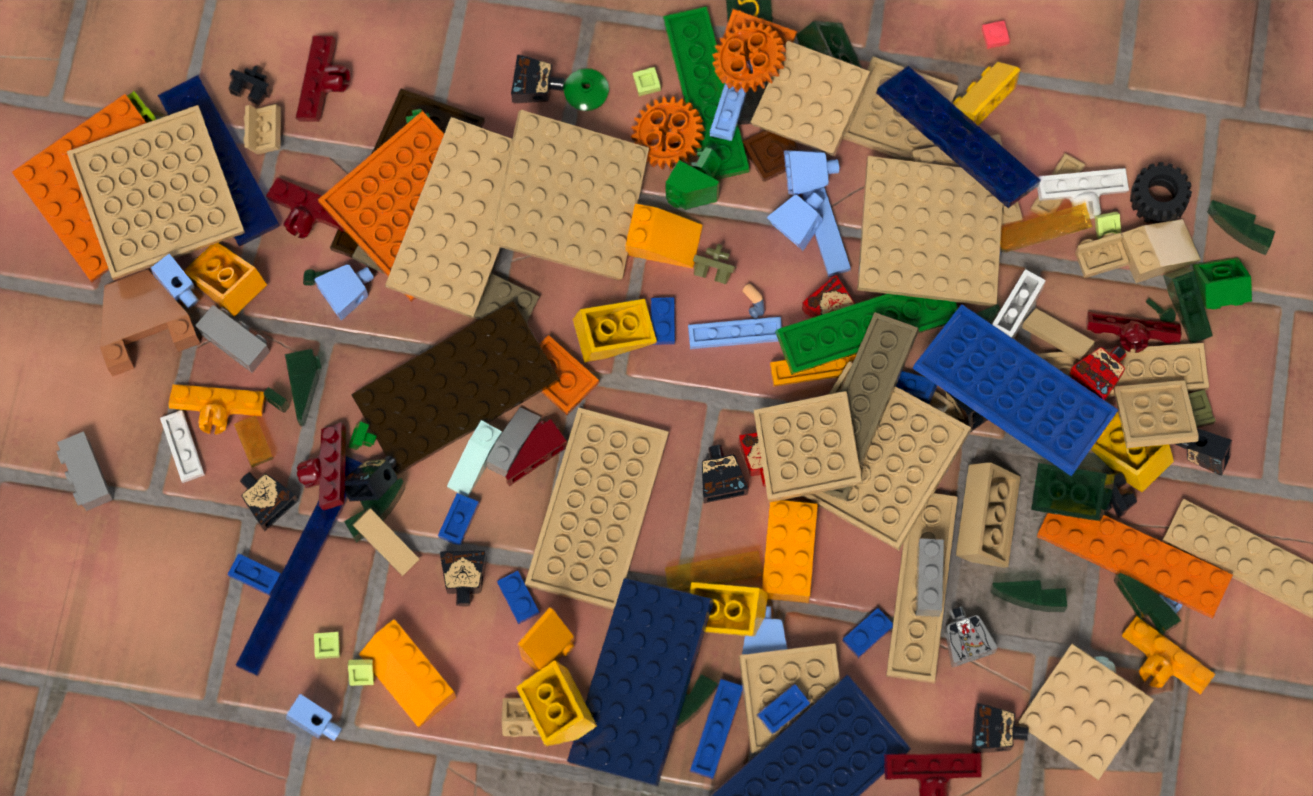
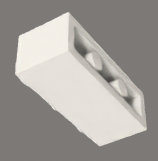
[992,269,1046,339]

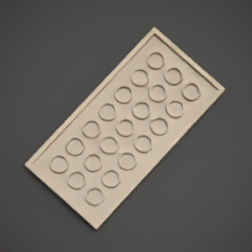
[385,117,512,319]
[525,408,669,610]

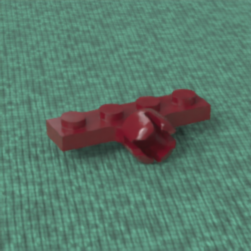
[295,36,351,122]
[266,177,346,239]
[1086,312,1182,353]
[297,422,346,510]
[884,753,982,796]

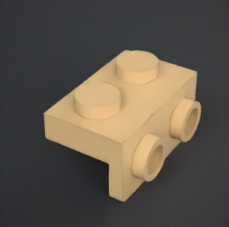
[244,104,281,155]
[1075,232,1129,278]

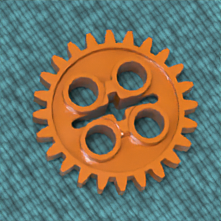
[713,22,786,93]
[631,96,705,170]

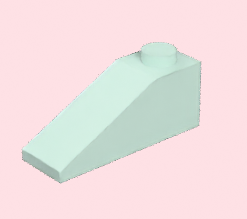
[447,420,502,497]

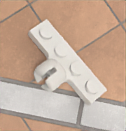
[1036,168,1129,220]

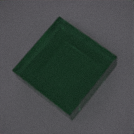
[263,387,290,413]

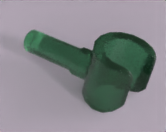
[303,269,334,286]
[1146,298,1176,323]

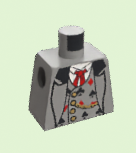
[945,606,997,668]

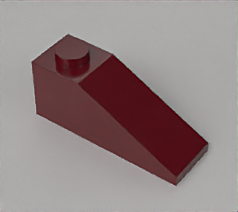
[505,419,567,487]

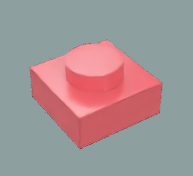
[982,21,1010,49]

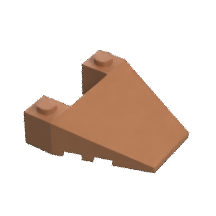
[100,269,200,376]

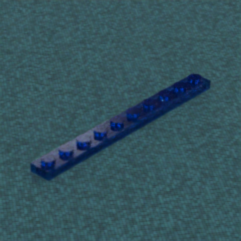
[235,456,363,677]

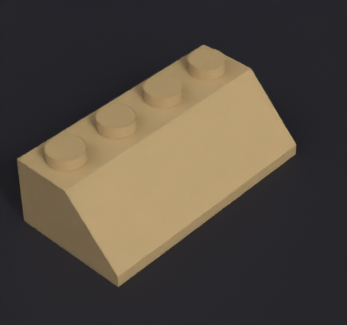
[956,462,1020,568]

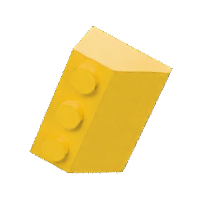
[950,62,1021,134]
[690,582,768,637]
[516,660,597,746]

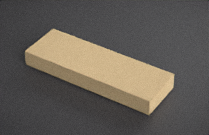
[1030,153,1085,221]
[1022,308,1095,361]
[353,508,419,576]

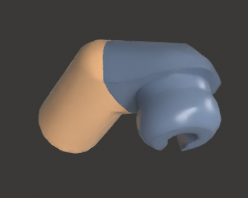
[743,284,765,319]

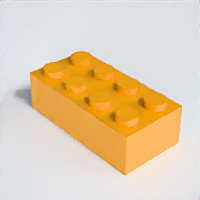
[762,500,818,603]

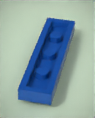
[690,679,743,779]

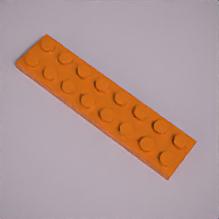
[1037,493,1233,619]

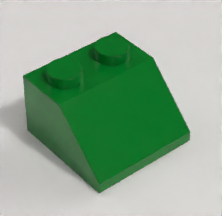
[665,160,719,210]
[1193,257,1252,310]

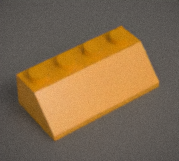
[359,619,456,728]

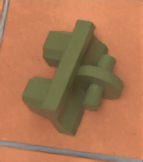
[693,244,736,284]

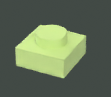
[633,67,661,96]
[1095,212,1121,239]
[314,632,340,659]
[348,659,374,686]

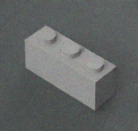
[195,305,270,373]
[56,431,113,511]
[916,539,944,617]

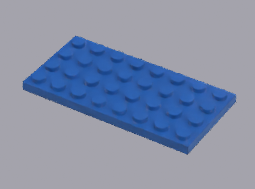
[913,304,1118,476]

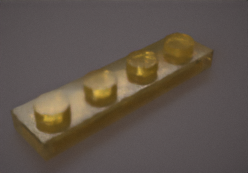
[1000,203,1093,253]
[665,550,763,591]

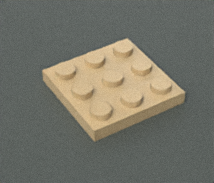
[1114,380,1199,448]

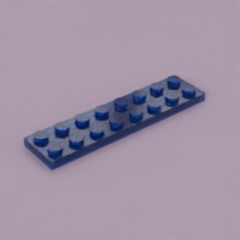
[876,66,1041,209]
[158,75,280,247]

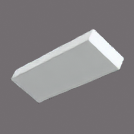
[160,410,205,483]

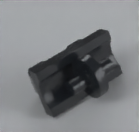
[229,65,272,105]
[1094,471,1137,518]

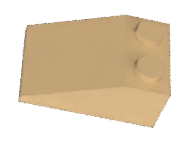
[1121,219,1201,283]

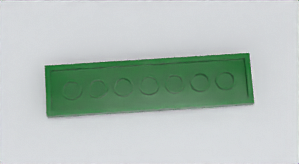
[663,6,750,180]
[775,294,958,375]

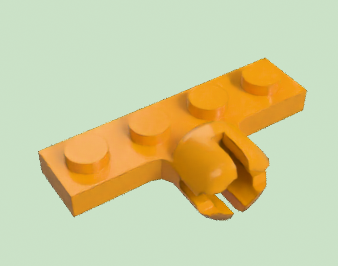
[769,354,857,387]
[168,384,266,435]
[1122,616,1215,695]

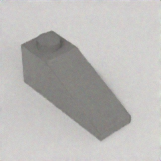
[486,407,541,477]

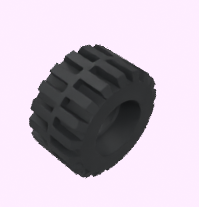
[1130,162,1192,224]

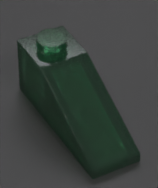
[1163,267,1213,344]
[285,349,322,427]

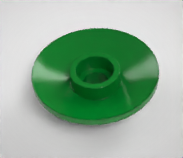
[564,69,609,111]

